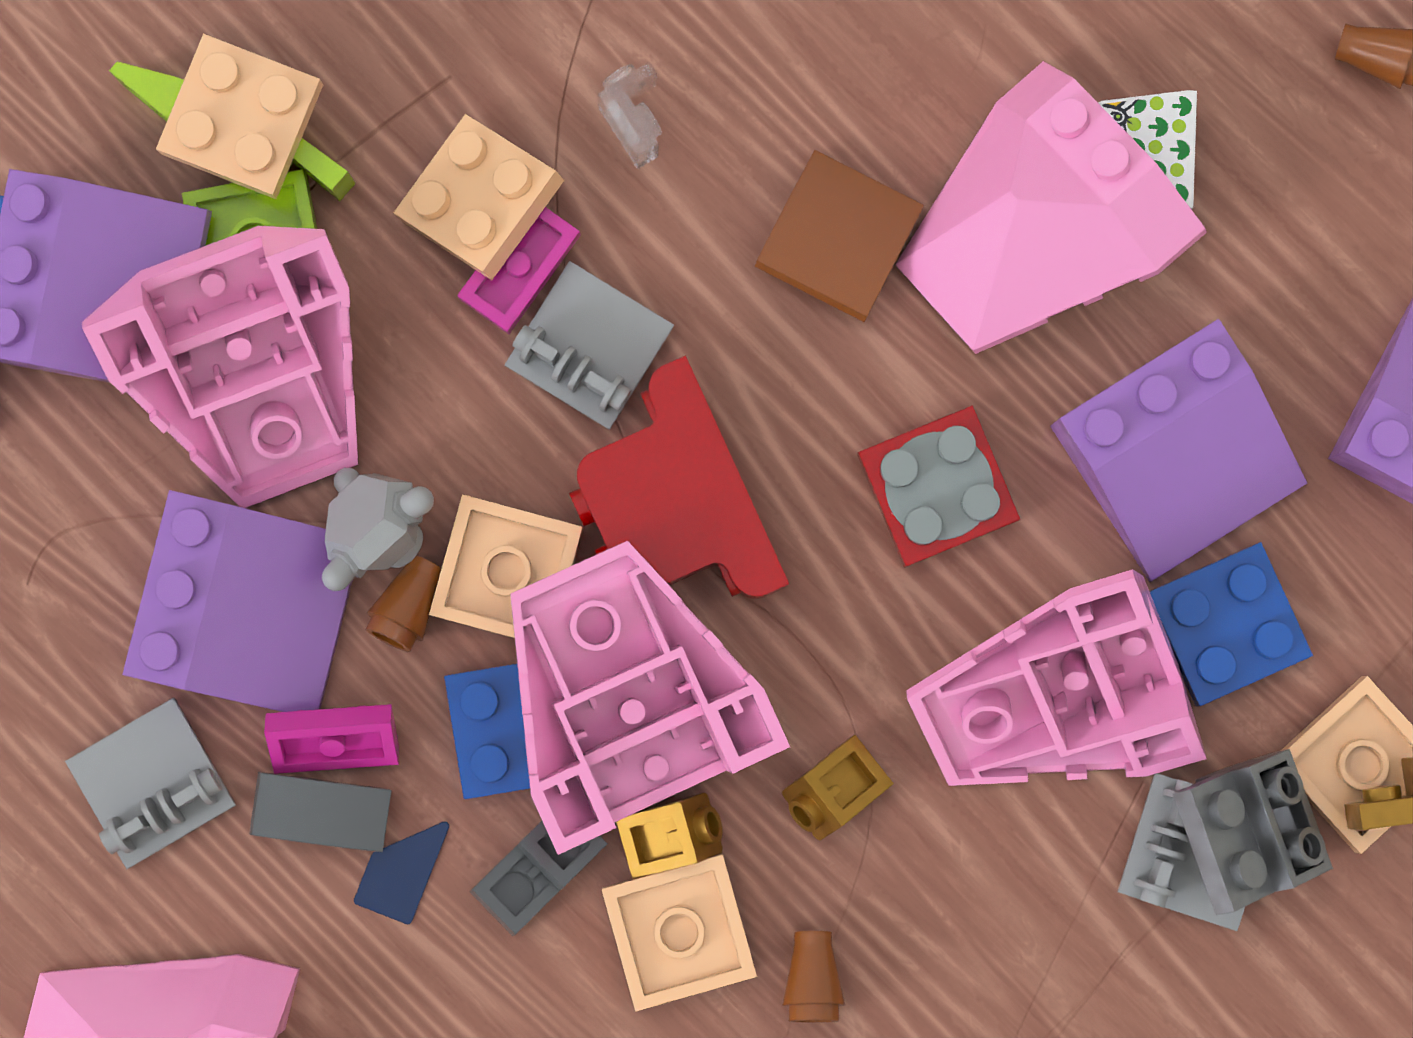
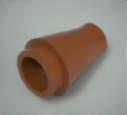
[1335,23,1413,89]
[365,555,442,652]
[782,931,845,1023]

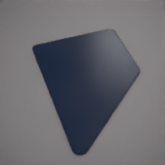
[354,822,449,925]

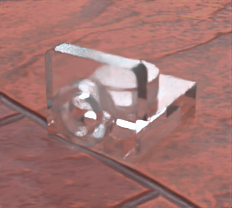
[598,62,662,169]

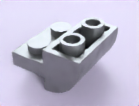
[1173,749,1333,915]

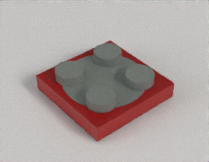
[857,405,1021,568]

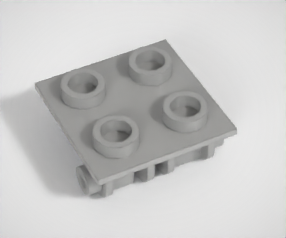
[505,261,674,430]
[65,698,236,869]
[1117,773,1245,931]

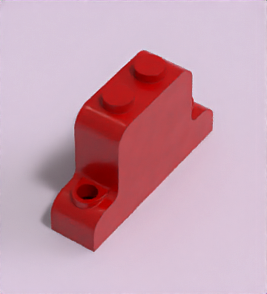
[569,355,789,599]

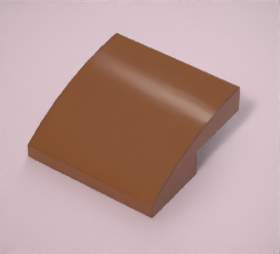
[754,150,924,322]

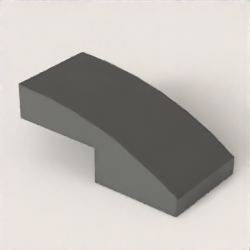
[249,772,392,852]
[470,821,607,936]

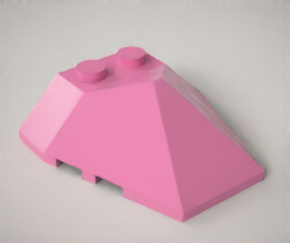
[896,61,1207,354]
[82,226,358,508]
[510,541,790,855]
[906,569,1207,786]
[24,954,300,1038]

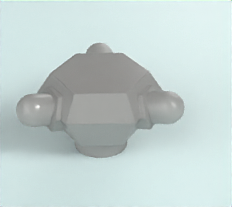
[322,468,434,591]

